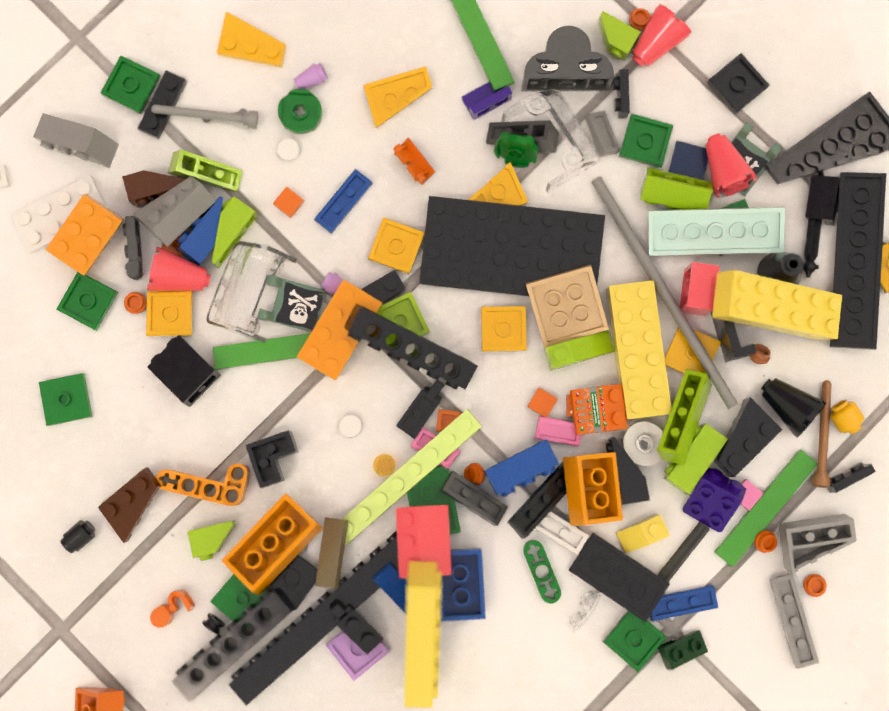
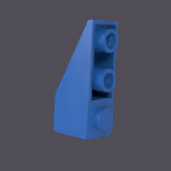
[176,196,223,265]

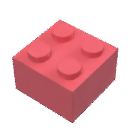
[680,262,720,316]

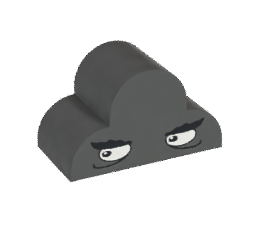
[522,26,614,91]

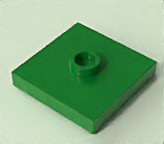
[100,55,161,114]
[619,113,673,168]
[56,272,118,331]
[39,373,92,426]
[210,574,267,629]
[602,611,667,672]

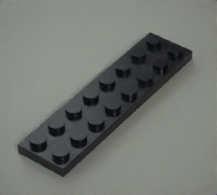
[830,172,887,350]

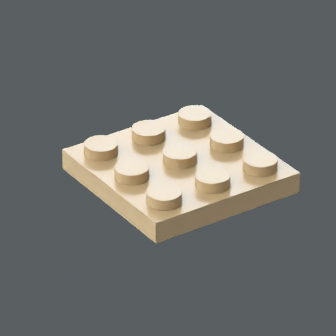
[526,264,609,348]

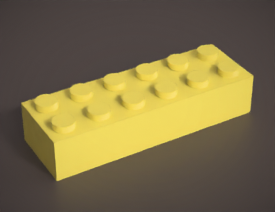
[712,270,842,340]
[606,280,671,420]
[405,561,442,708]

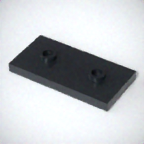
[568,533,670,622]

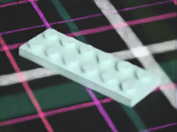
[648,207,785,256]

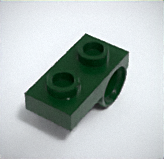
[658,630,709,670]

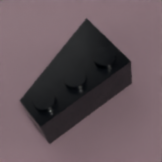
[713,397,783,477]

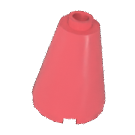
[632,4,692,67]
[705,133,757,198]
[147,247,211,291]

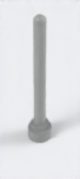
[151,105,258,129]

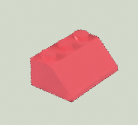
[396,505,452,578]

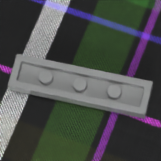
[769,573,819,669]

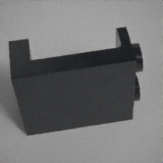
[711,311,757,363]
[147,335,221,407]

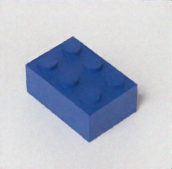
[484,439,559,497]
[440,548,486,622]

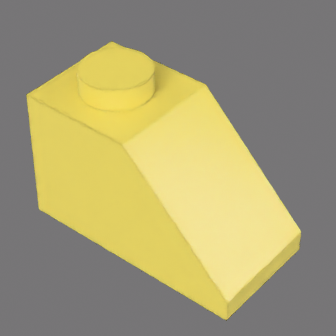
[615,514,670,553]

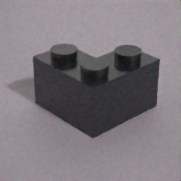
[246,430,299,488]

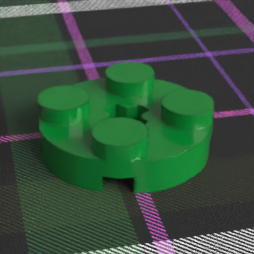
[278,89,322,134]
[494,132,539,168]

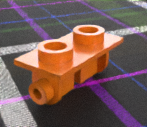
[393,138,435,185]

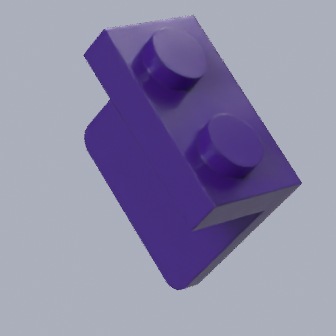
[683,467,747,532]

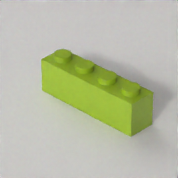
[657,369,712,466]

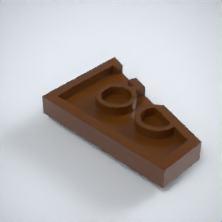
[98,467,161,543]

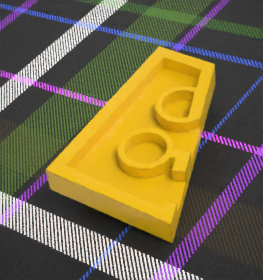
[217,11,286,68]
[363,66,432,128]
[468,162,528,206]

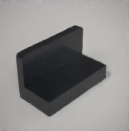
[805,175,840,225]

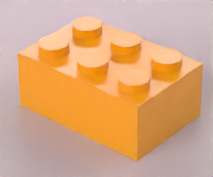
[45,194,125,276]
[563,452,623,525]

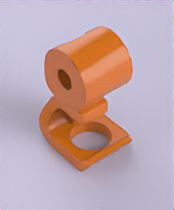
[150,589,195,628]

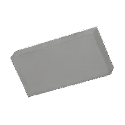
[585,111,620,157]

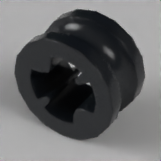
[202,613,225,634]

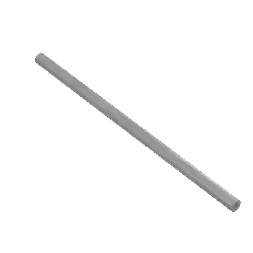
[591,176,738,409]

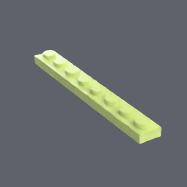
[342,409,483,545]

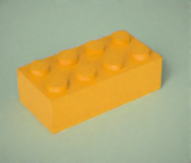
[297,279,383,380]
[221,493,323,595]

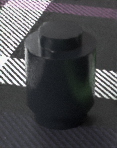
[60,520,95,553]

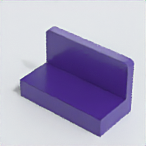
[462,82,513,120]

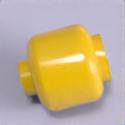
[830,400,865,434]

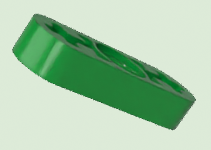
[523,540,561,603]

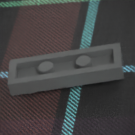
[440,471,508,526]

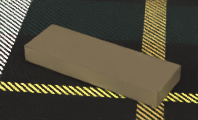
[315,517,348,589]

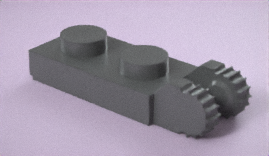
[122,216,143,280]

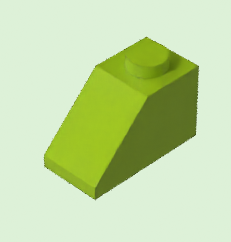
[598,11,641,61]
[187,520,236,561]

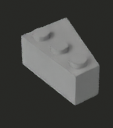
[33,113,119,168]
[134,176,216,247]
[778,514,857,574]

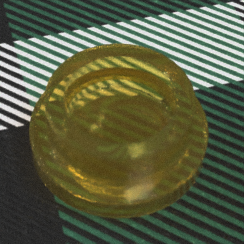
[373,454,396,477]

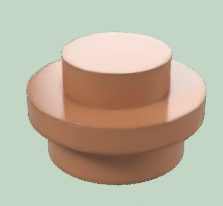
[750,344,771,364]

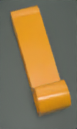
[156,464,251,506]

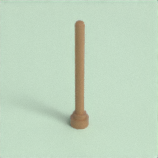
[811,380,832,488]

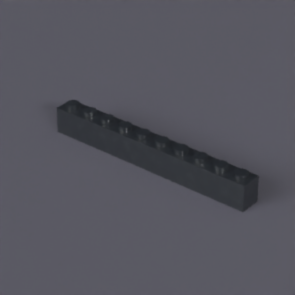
[229,531,399,706]

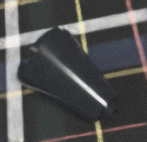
[757,252,804,285]
[761,378,827,438]

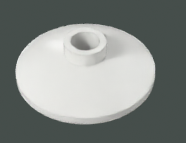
[623,422,663,466]

